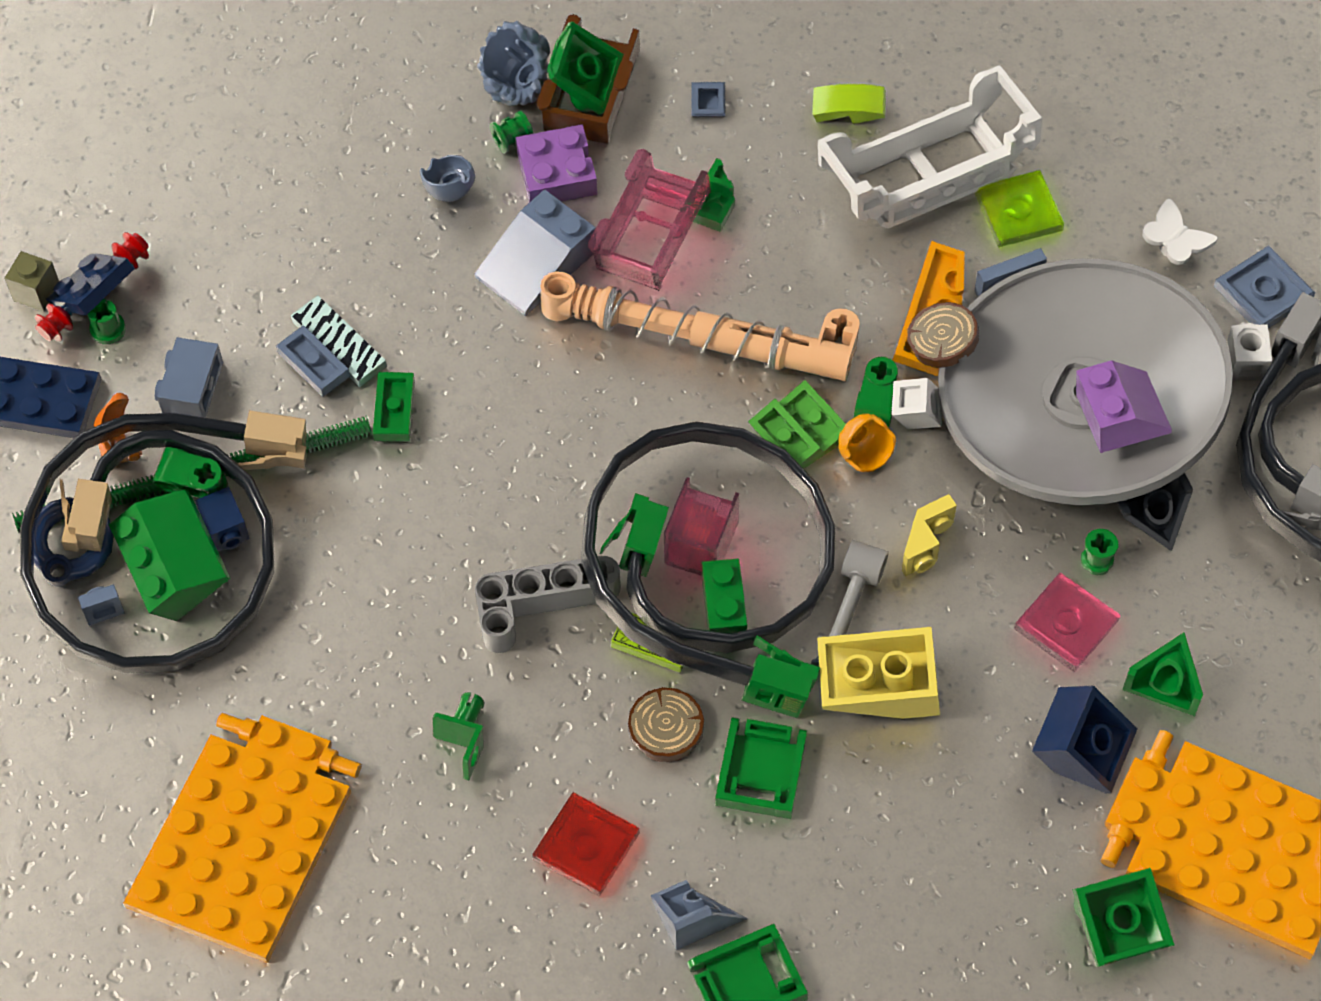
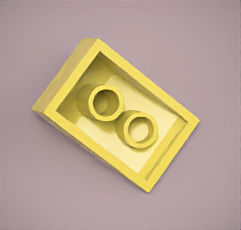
[817,627,940,719]

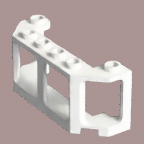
[818,65,1042,229]

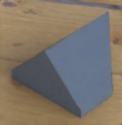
[651,880,748,950]

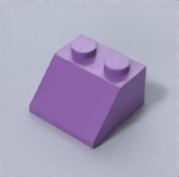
[1076,360,1172,453]

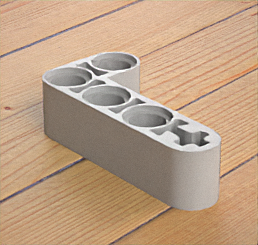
[475,556,621,653]

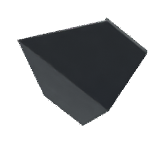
[1116,473,1193,551]

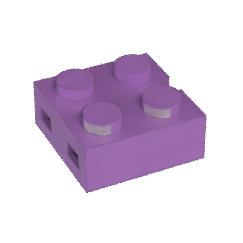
[516,125,598,203]

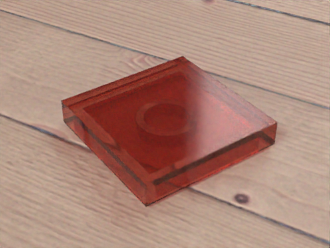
[532,792,640,897]

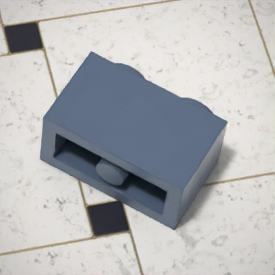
[155,337,223,418]

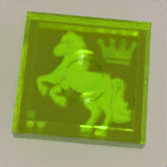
[974,170,1064,248]

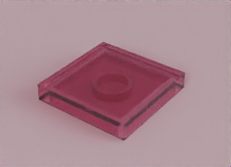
[1014,573,1120,673]

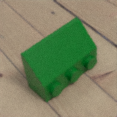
[109,489,231,621]

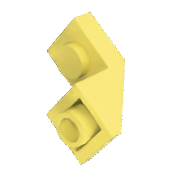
[902,494,957,577]

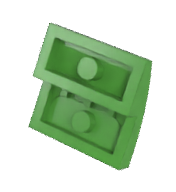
[748,380,846,469]

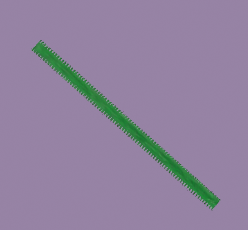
[12,415,373,534]

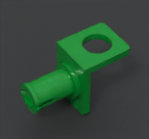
[432,692,485,781]

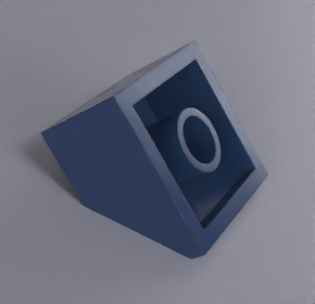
[1032,685,1138,793]

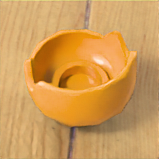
[839,413,896,472]

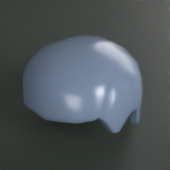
[420,155,475,202]

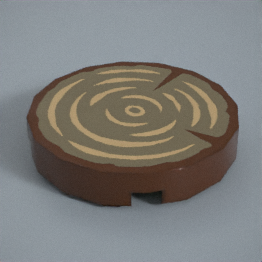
[907,302,979,368]
[628,687,704,762]

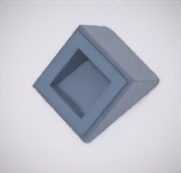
[691,82,725,117]

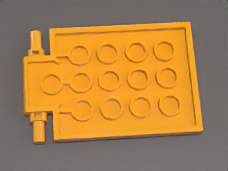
[123,712,362,963]
[1100,730,1321,960]

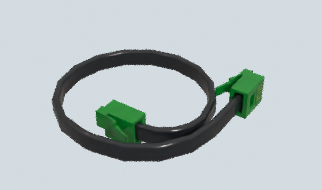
[581,421,835,718]

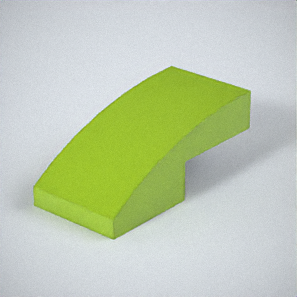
[812,84,886,124]

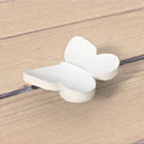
[1143,199,1218,265]

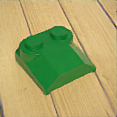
[547,21,624,115]
[1072,868,1174,967]

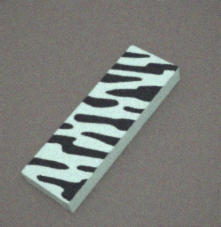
[291,295,387,387]

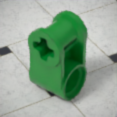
[854,357,898,428]
[152,447,228,498]

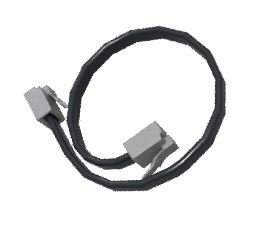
[1236,292,1321,562]

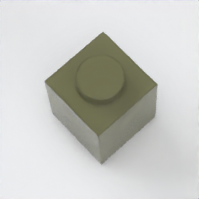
[4,251,59,312]

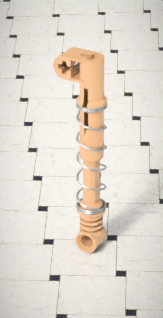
[541,271,860,382]

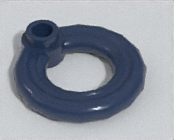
[34,497,114,587]

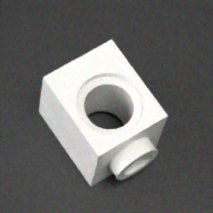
[1227,323,1272,380]
[892,378,942,430]

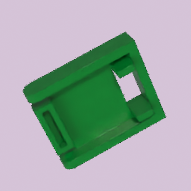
[715,717,807,819]
[687,923,808,1001]

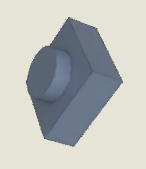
[78,584,125,626]

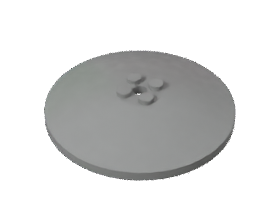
[938,258,1233,505]

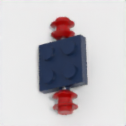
[35,232,149,342]

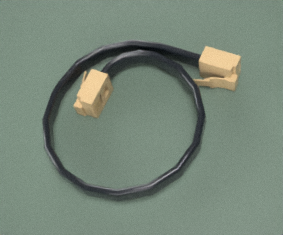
[20,410,307,673]

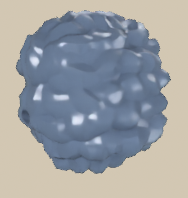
[477,21,550,106]

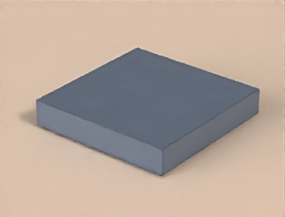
[1214,245,1315,329]

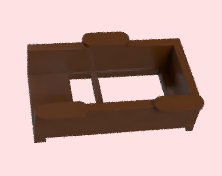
[537,14,640,144]

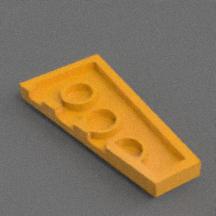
[892,241,965,377]

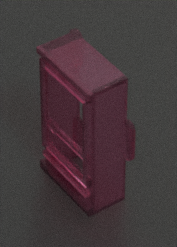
[588,149,711,291]

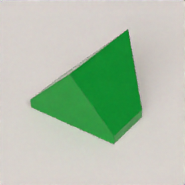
[1122,632,1203,716]

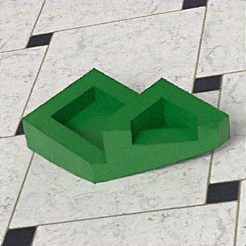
[689,158,735,232]

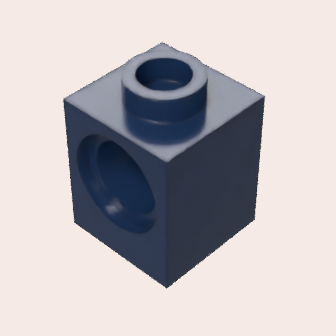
[194,487,250,552]

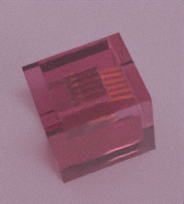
[664,477,739,576]

